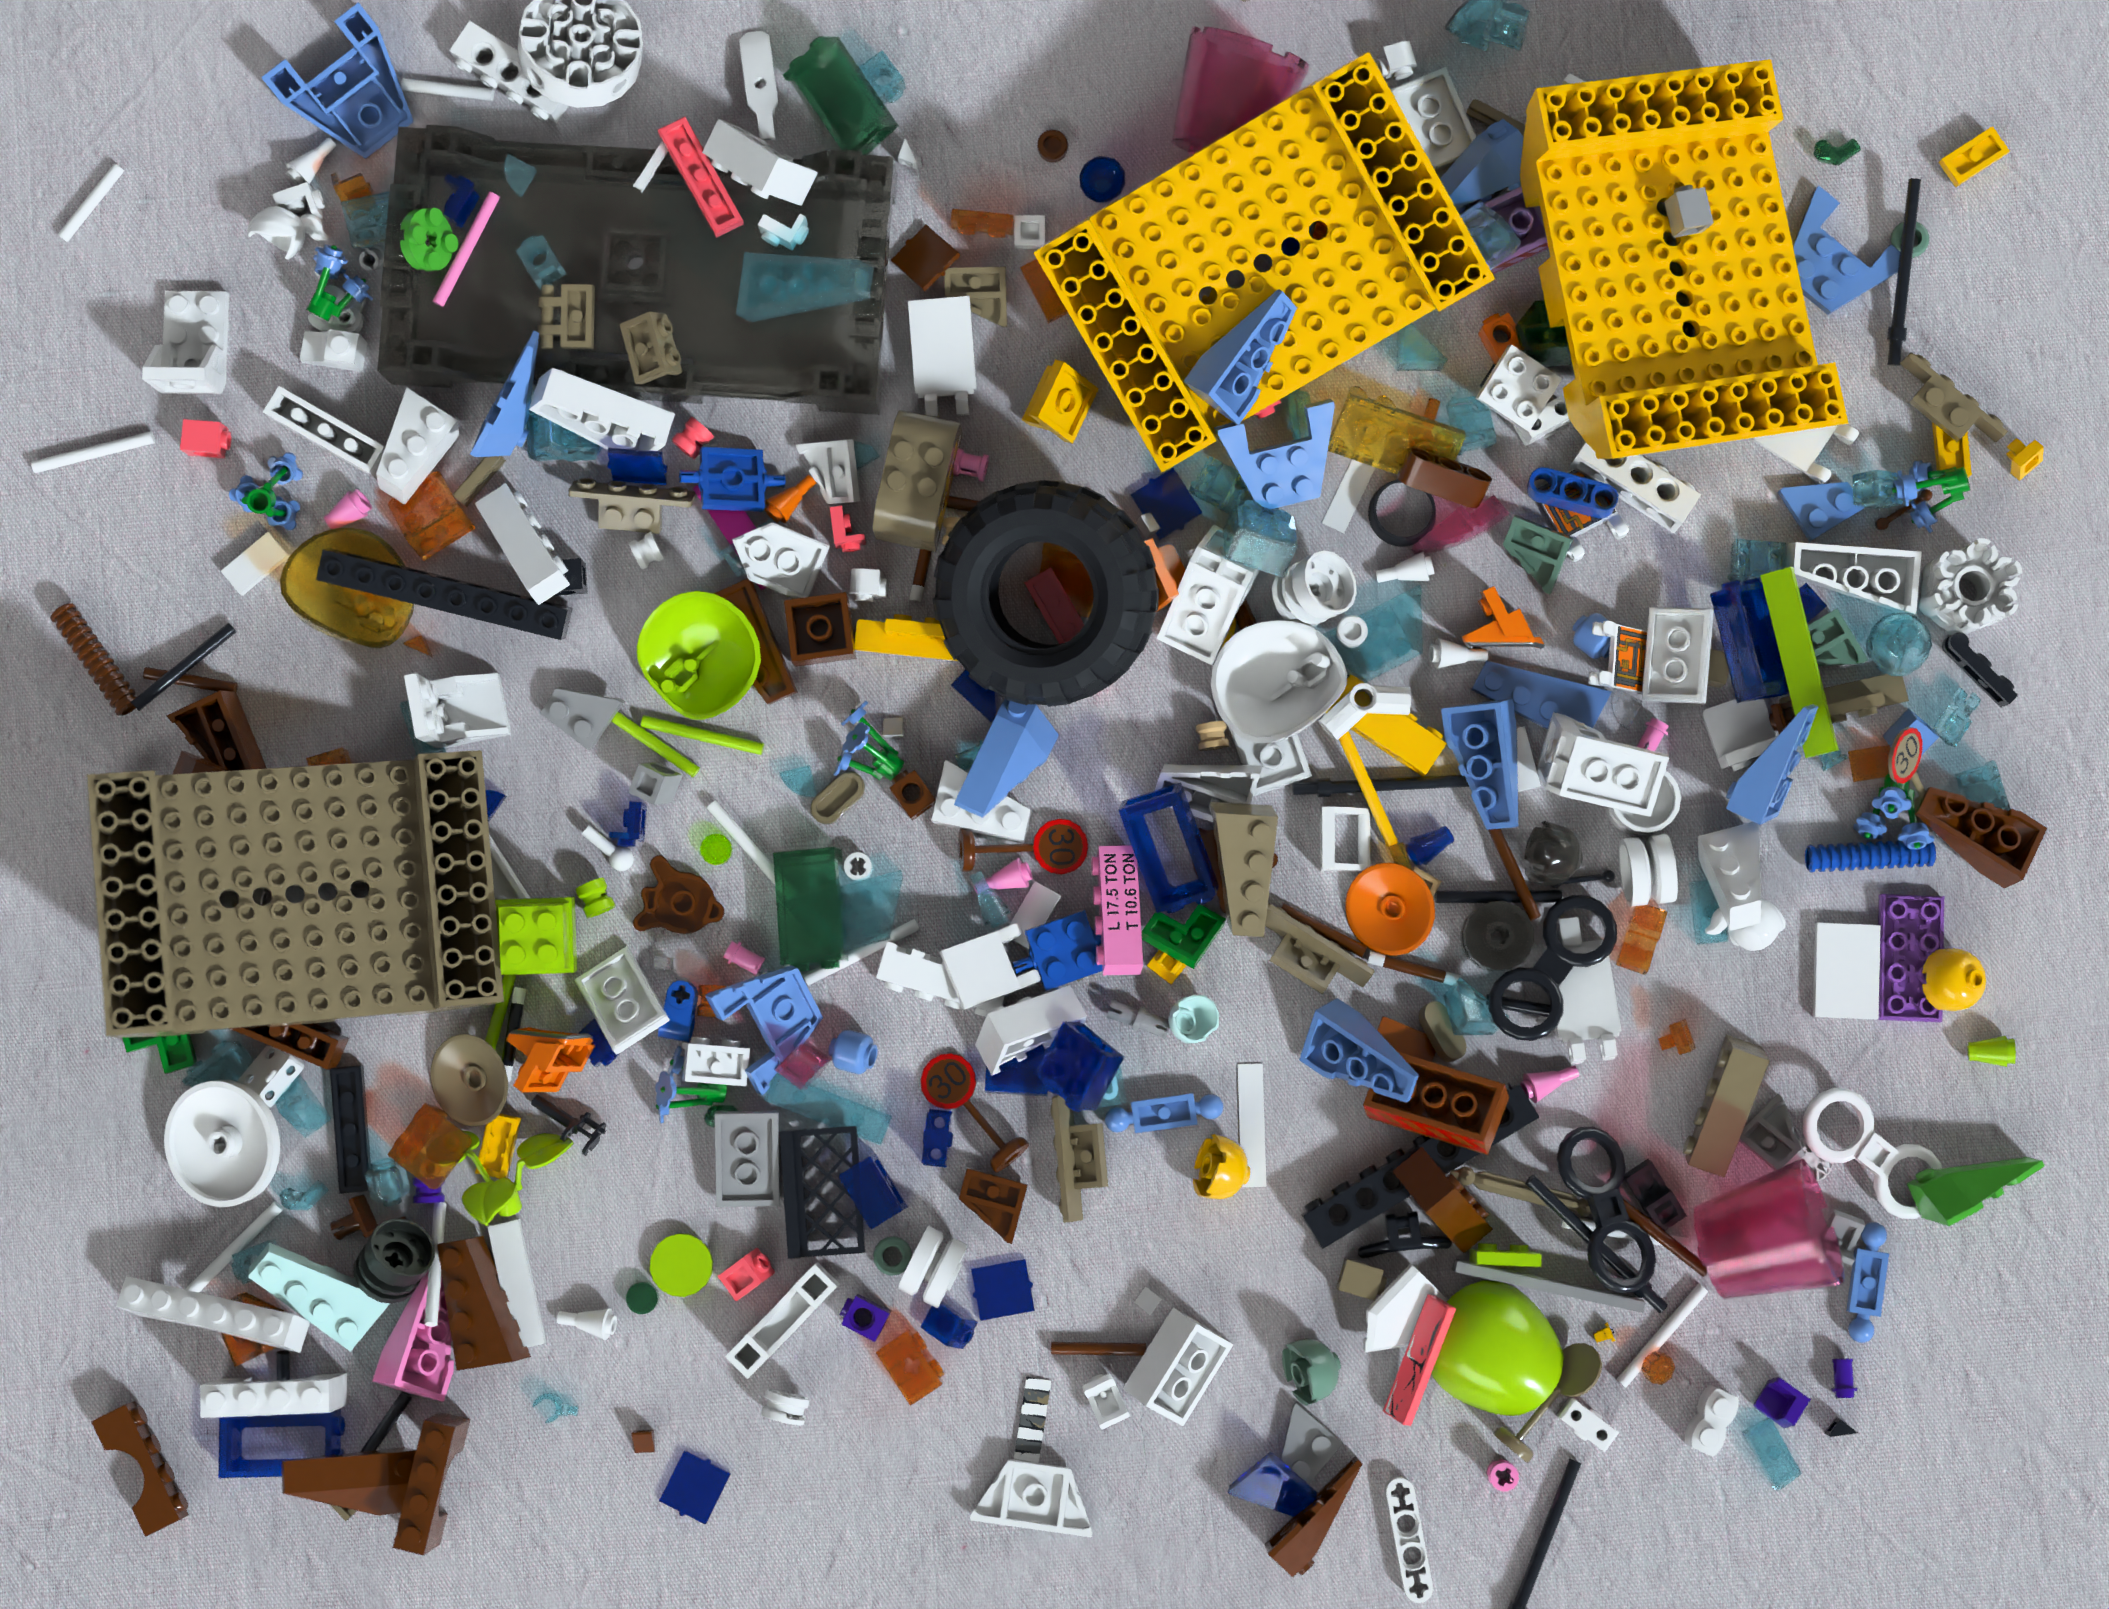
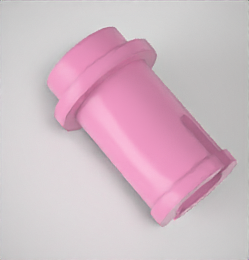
[1636,717,1669,751]
[723,941,766,976]

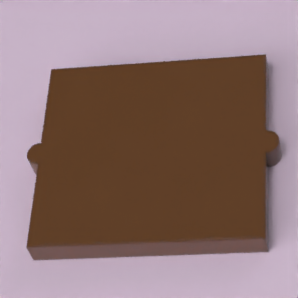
[891,224,961,291]

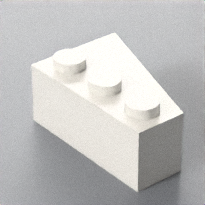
[702,119,818,206]
[932,759,1031,843]
[1151,764,1263,822]
[1698,822,1761,931]
[975,985,1087,1076]

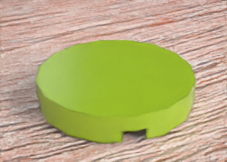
[650,1233,714,1297]

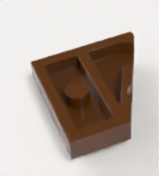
[959,1168,1028,1244]

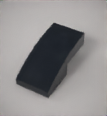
[1624,1159,1687,1231]

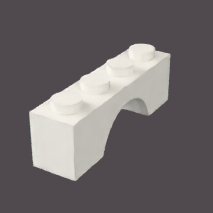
[725,1262,840,1379]

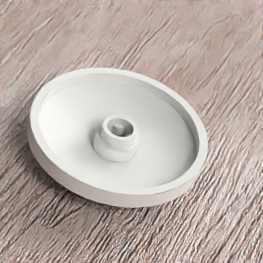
[164,1080,280,1207]

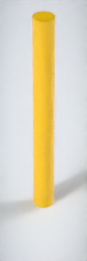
[1339,731,1398,847]

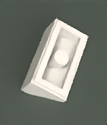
[1010,881,1062,950]

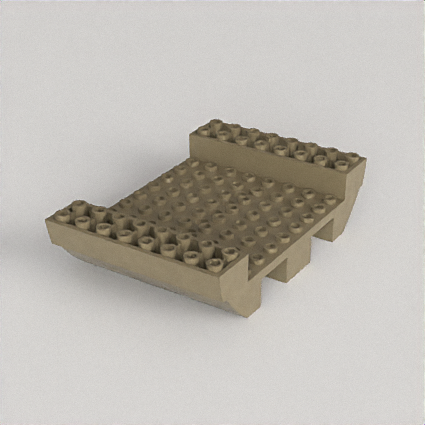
[87,750,504,1038]

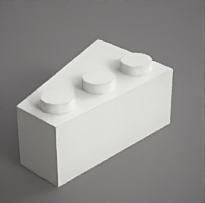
[376,387,460,505]

